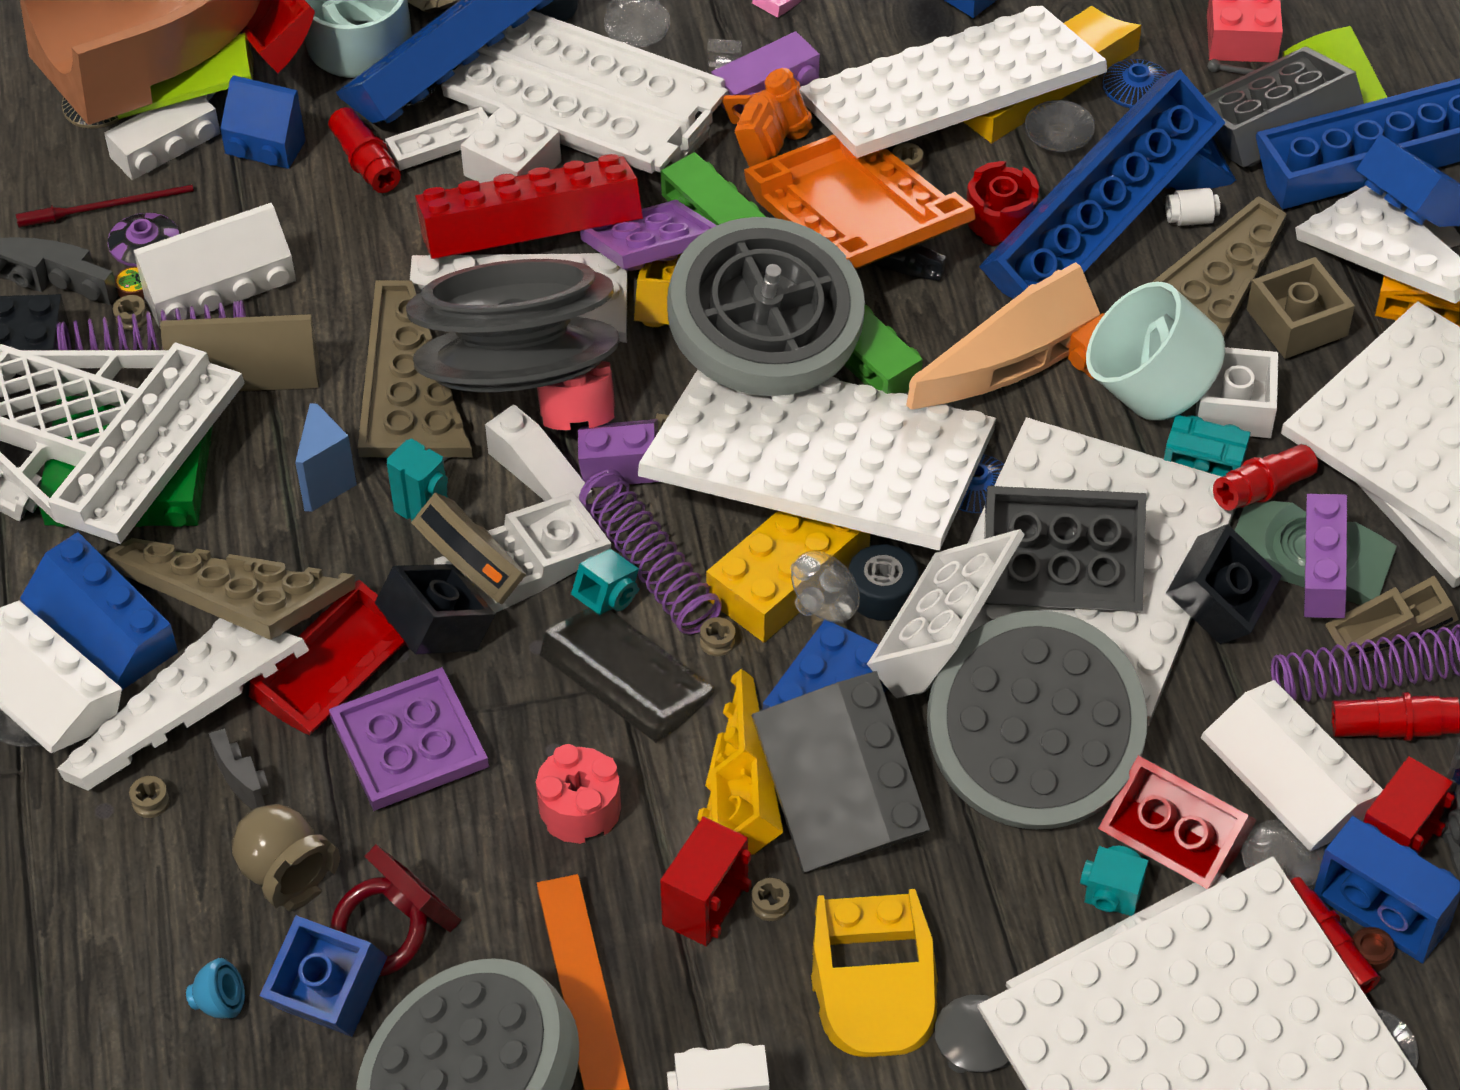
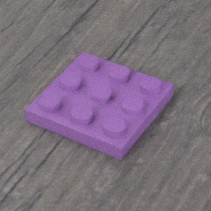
[580,200,717,271]
[329,667,489,811]

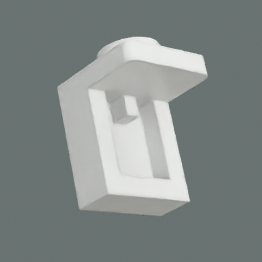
[0,469,42,522]

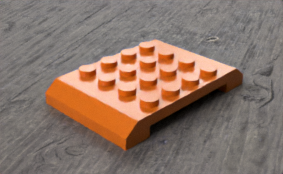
[744,134,975,270]

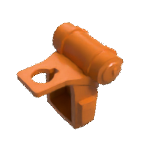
[722,68,813,167]

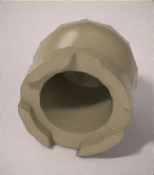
[231,804,340,911]

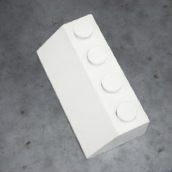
[133,203,296,328]
[0,600,122,753]
[1201,680,1383,852]

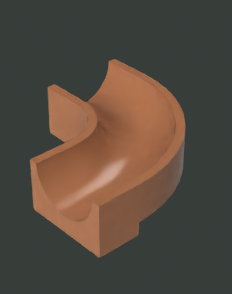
[20,0,260,125]

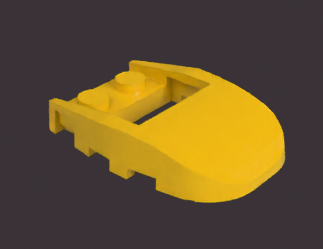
[811,889,938,1057]

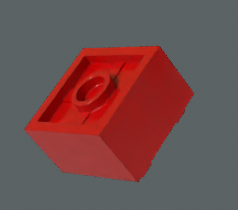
[1363,756,1455,855]
[660,816,751,947]

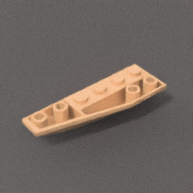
[906,262,1100,410]

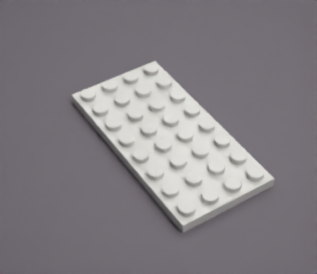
[799,6,1107,158]

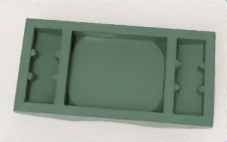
[1235,501,1397,605]

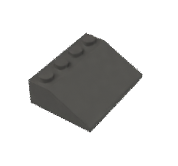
[1203,46,1364,167]
[984,486,1146,612]
[751,671,930,873]

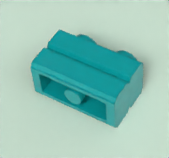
[1164,415,1251,477]
[387,438,448,521]

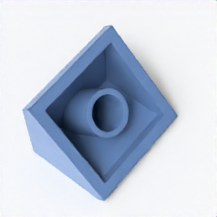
[295,403,357,512]

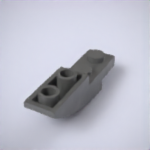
[0,237,118,306]

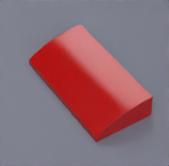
[241,0,315,73]
[248,580,406,736]

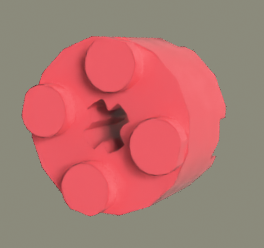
[537,361,615,431]
[536,744,621,844]

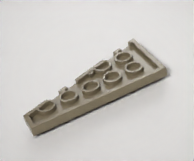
[1152,196,1287,337]
[358,280,473,457]
[103,538,356,640]

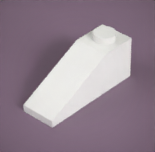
[485,404,592,501]

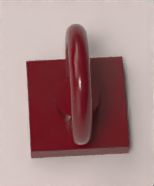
[330,844,462,977]

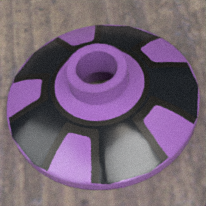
[108,213,179,267]

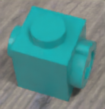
[571,548,640,615]
[1080,846,1148,916]

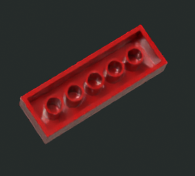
[415,154,643,259]

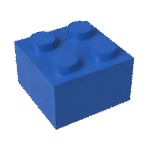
[259,915,387,1037]

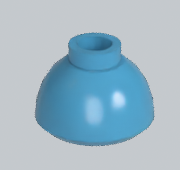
[186,958,245,1019]

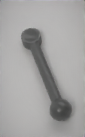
[1207,59,1255,75]

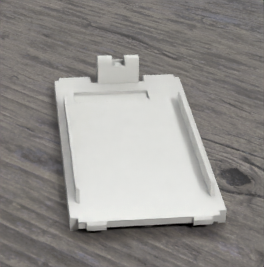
[441,10,729,174]

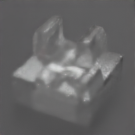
[707,38,743,69]

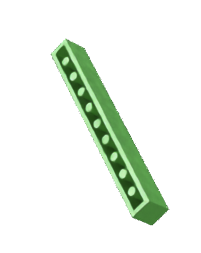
[661,152,923,394]

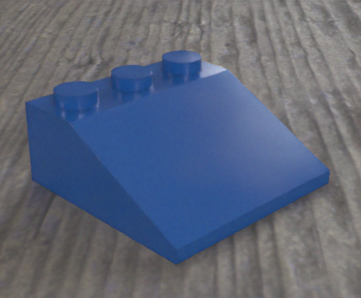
[1356,134,1460,227]

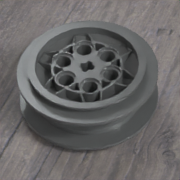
[406,259,620,392]

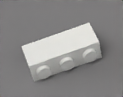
[104,96,220,180]

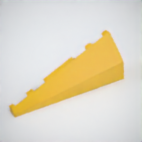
[697,669,783,855]

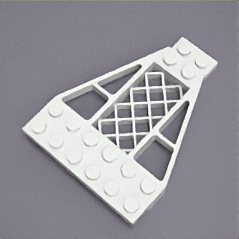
[0,342,245,544]

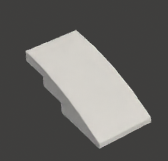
[434,492,611,613]

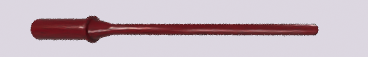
[16,185,194,228]

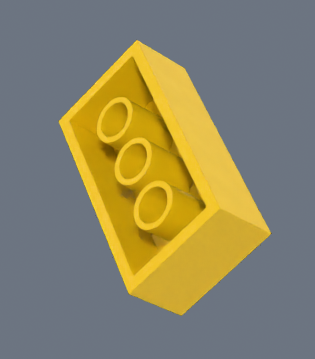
[706,511,870,643]

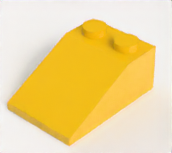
[634,253,682,327]

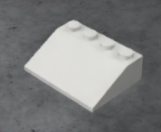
[867,529,1025,698]

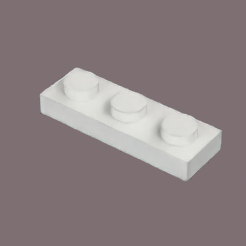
[385,107,488,171]

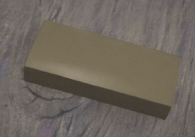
[160,314,320,391]

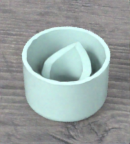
[305,0,412,78]
[1086,282,1225,420]

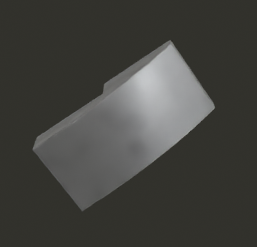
[209,729,270,810]

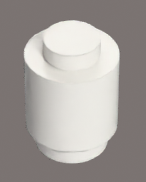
[1165,188,1220,226]

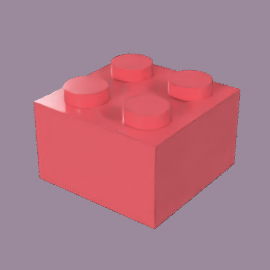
[1207,0,1283,63]

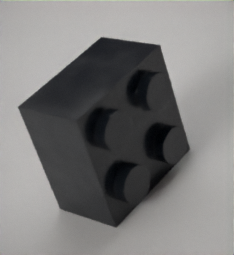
[0,294,69,379]
[1166,524,1282,645]
[375,564,496,655]

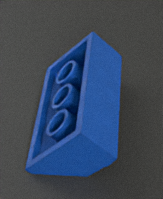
[20,532,178,690]

